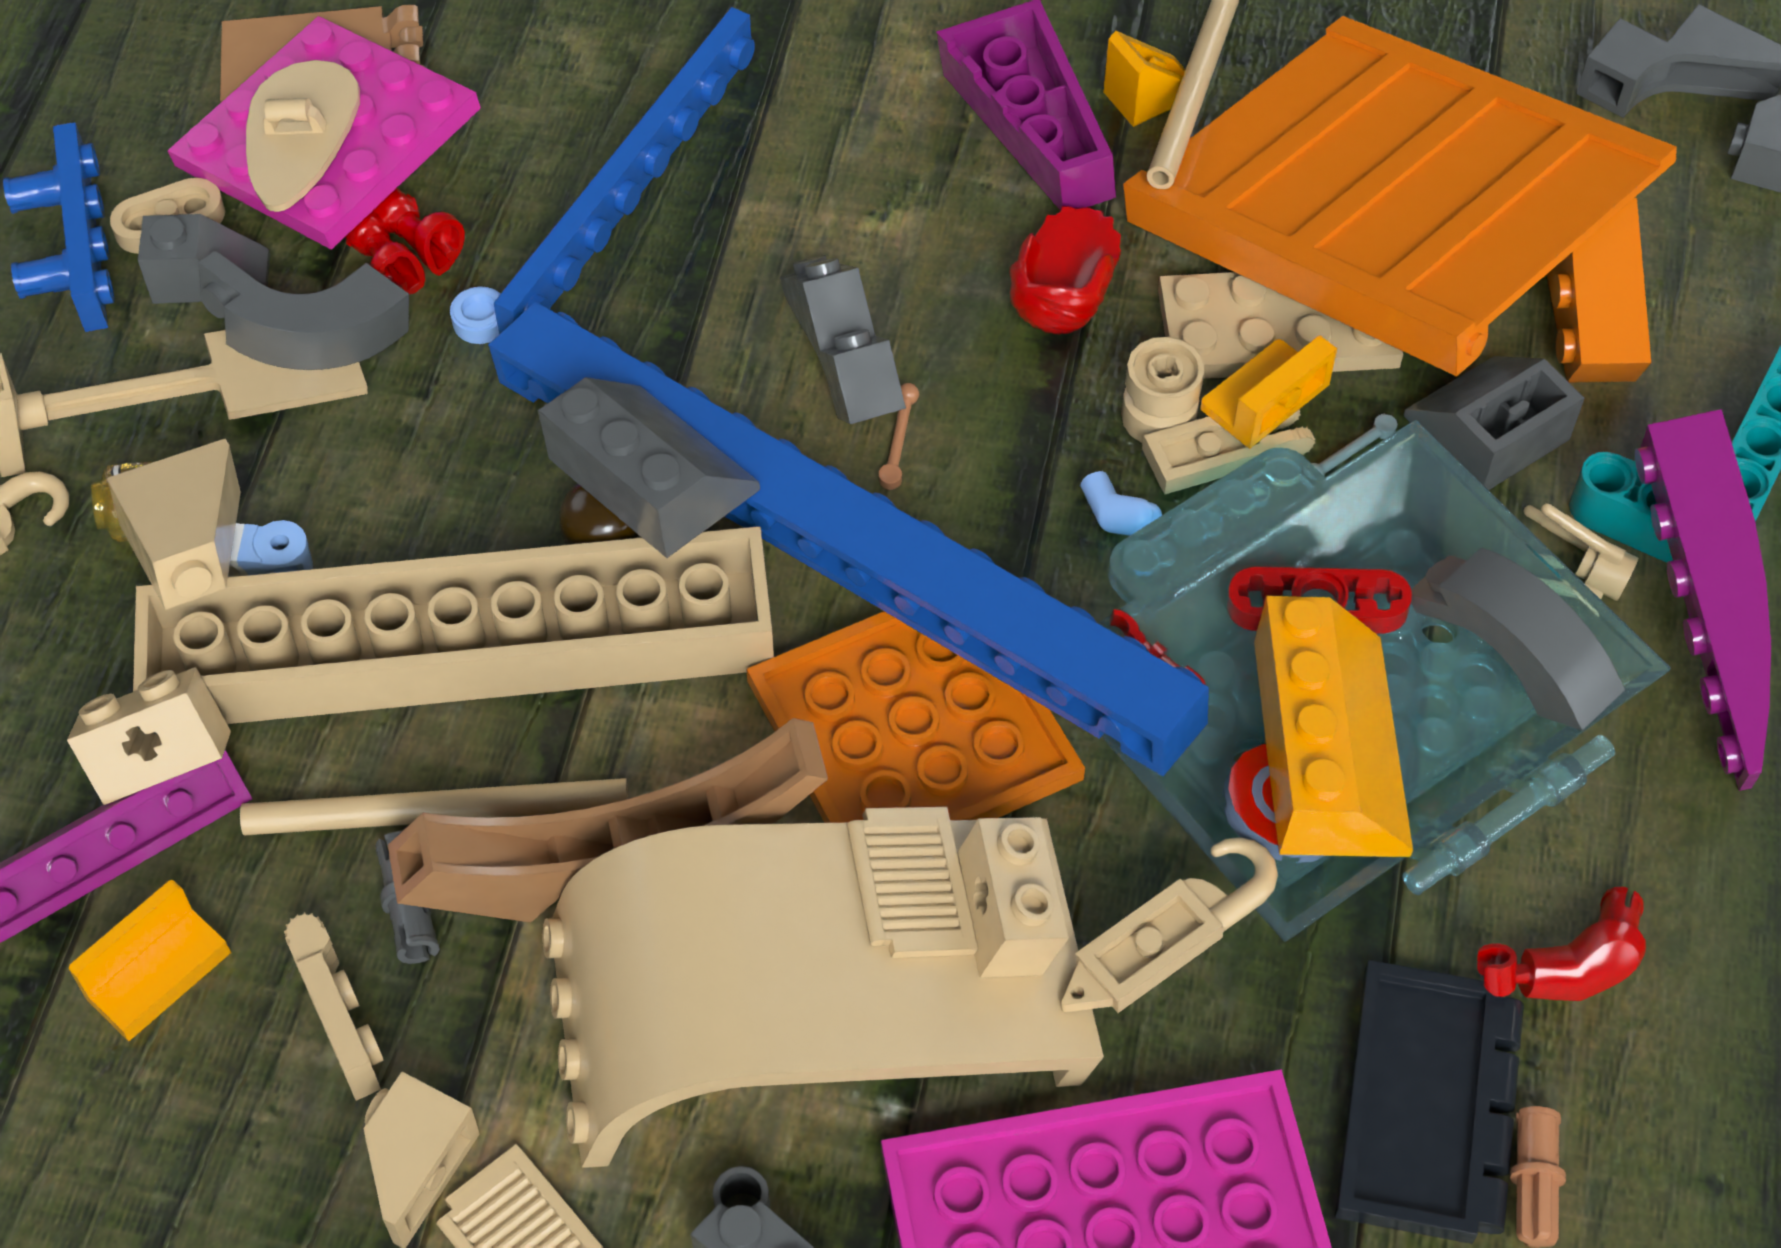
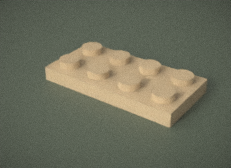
[1158,272,1403,379]

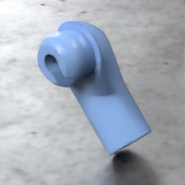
[1080,471,1162,537]

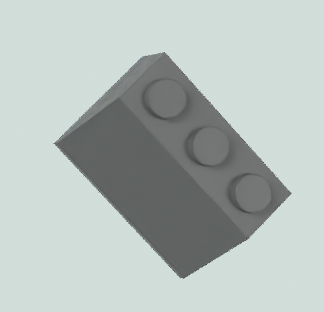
[538,377,760,558]

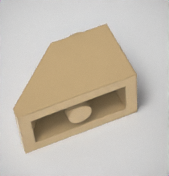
[363,1072,480,1248]

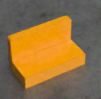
[1200,335,1337,449]
[69,880,231,1041]

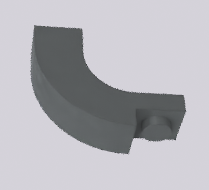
[198,250,409,370]
[1411,547,1625,731]

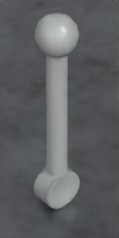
[1302,414,1398,486]

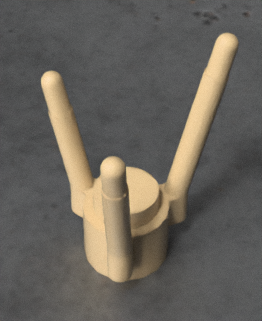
[1523,503,1639,607]

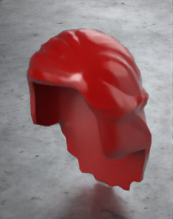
[1009,206,1121,334]

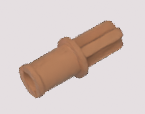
[1510,1106,1566,1248]

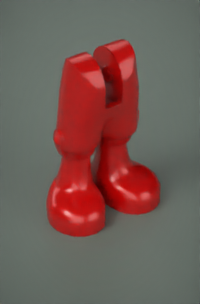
[345,187,465,295]

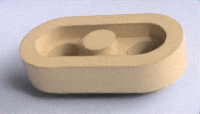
[110,178,225,254]

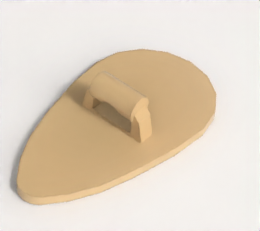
[246,60,360,212]

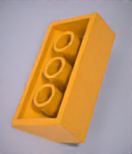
[1254,596,1413,857]

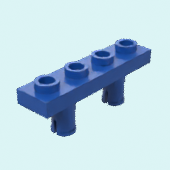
[3,122,115,332]

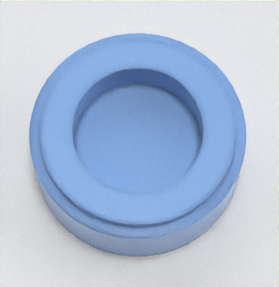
[450,287,501,344]

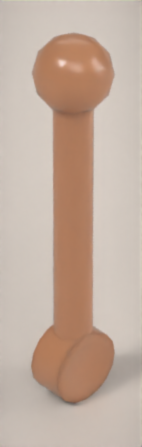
[879,383,919,490]

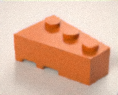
[1547,198,1651,383]

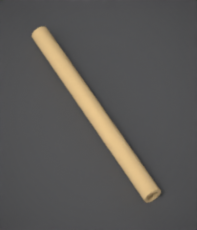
[1147,0,1239,189]
[240,778,629,835]

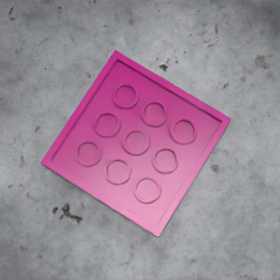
[168,16,481,250]

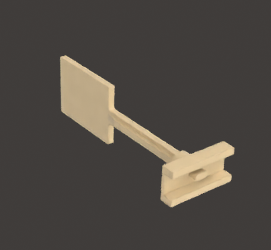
[0,330,368,477]

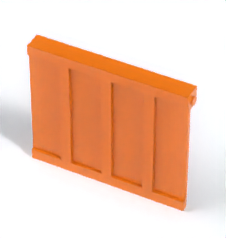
[1123,16,1677,376]

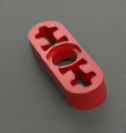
[1227,567,1412,634]

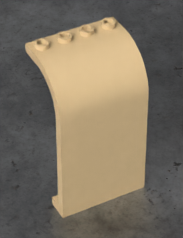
[542,819,1104,1168]

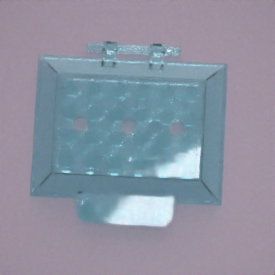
[1098,420,1671,942]

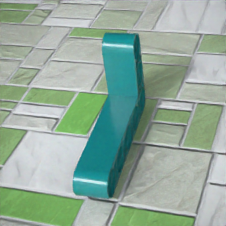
[1569,346,1781,563]

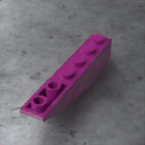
[1635,409,1771,791]

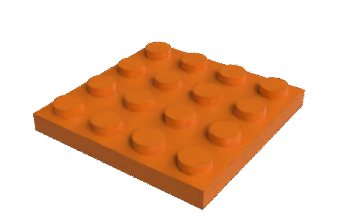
[746,611,1085,823]

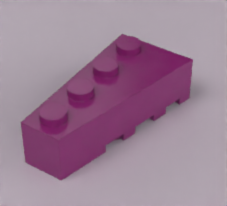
[936,0,1116,211]

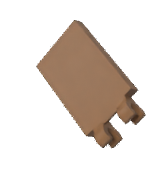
[220,5,424,102]

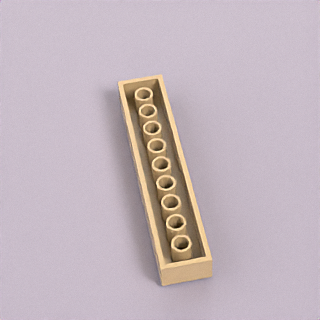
[133,526,774,724]

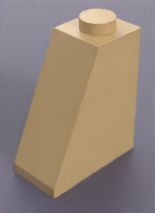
[107,438,241,610]

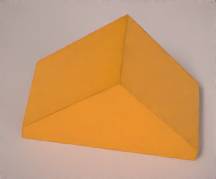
[1103,31,1186,127]

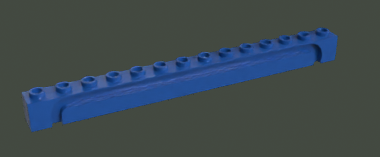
[489,301,1209,777]

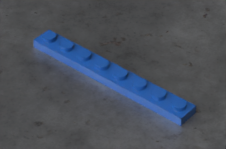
[493,7,755,334]

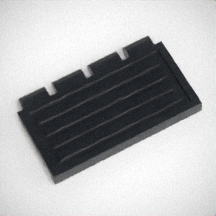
[1335,960,1524,1244]

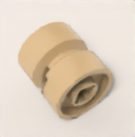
[1121,337,1205,444]

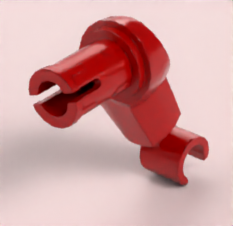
[1477,887,1646,1001]

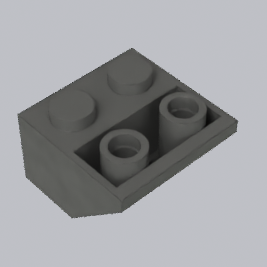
[1404,356,1585,495]

